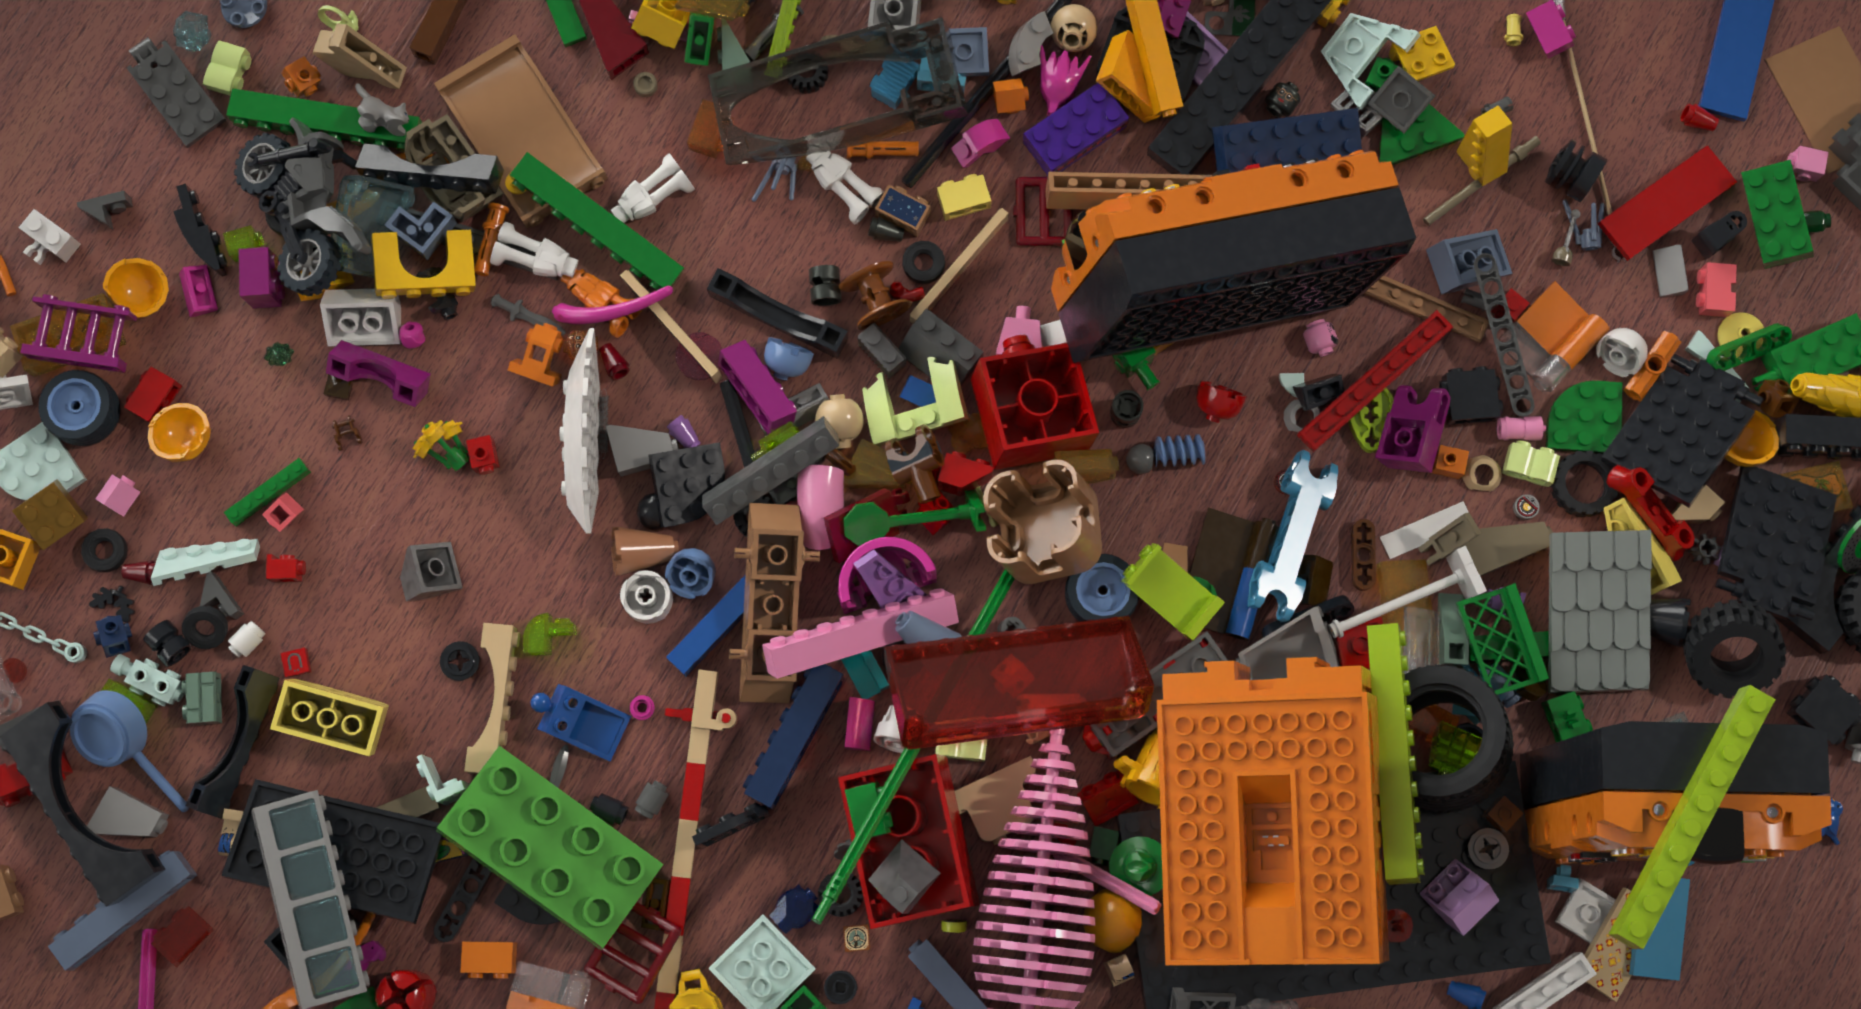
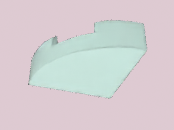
[1279,373,1304,398]

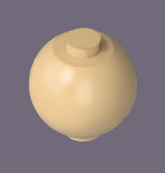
[1050,4,1098,52]
[815,394,864,449]

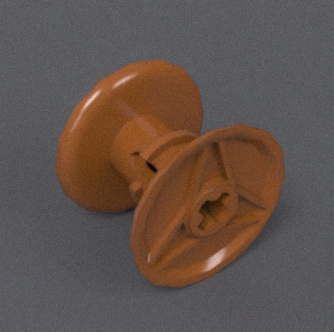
[839,261,912,330]

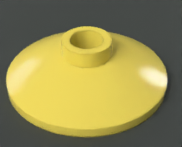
[1717,312,1764,357]

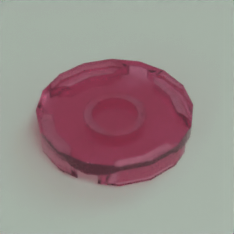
[675,332,722,380]

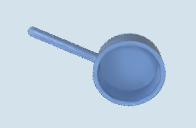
[70,690,189,812]

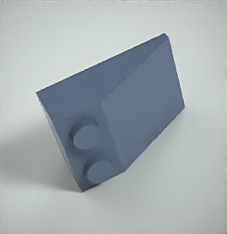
[1426,229,1513,294]

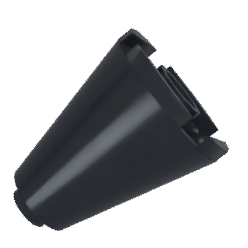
[1650,598,1691,647]

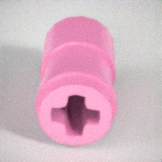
[1497,416,1546,441]

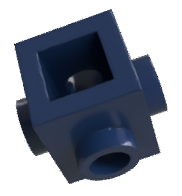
[93,615,132,658]

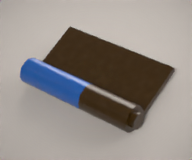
[1189,508,1279,641]

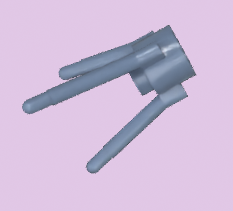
[752,150,798,202]
[1563,199,1605,251]

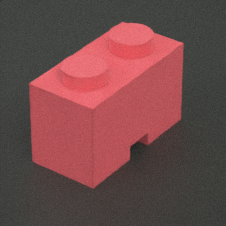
[1696,262,1737,317]

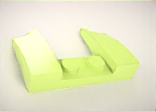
[862,357,969,447]

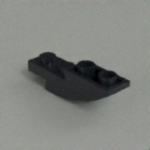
[173,183,228,277]

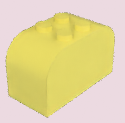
[270,679,389,756]

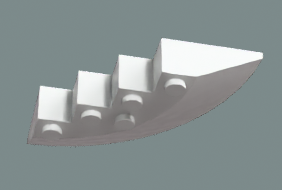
[560,328,600,533]

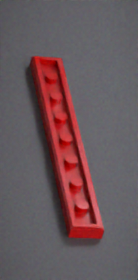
[1297,310,1453,453]

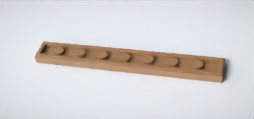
[1364,276,1489,343]

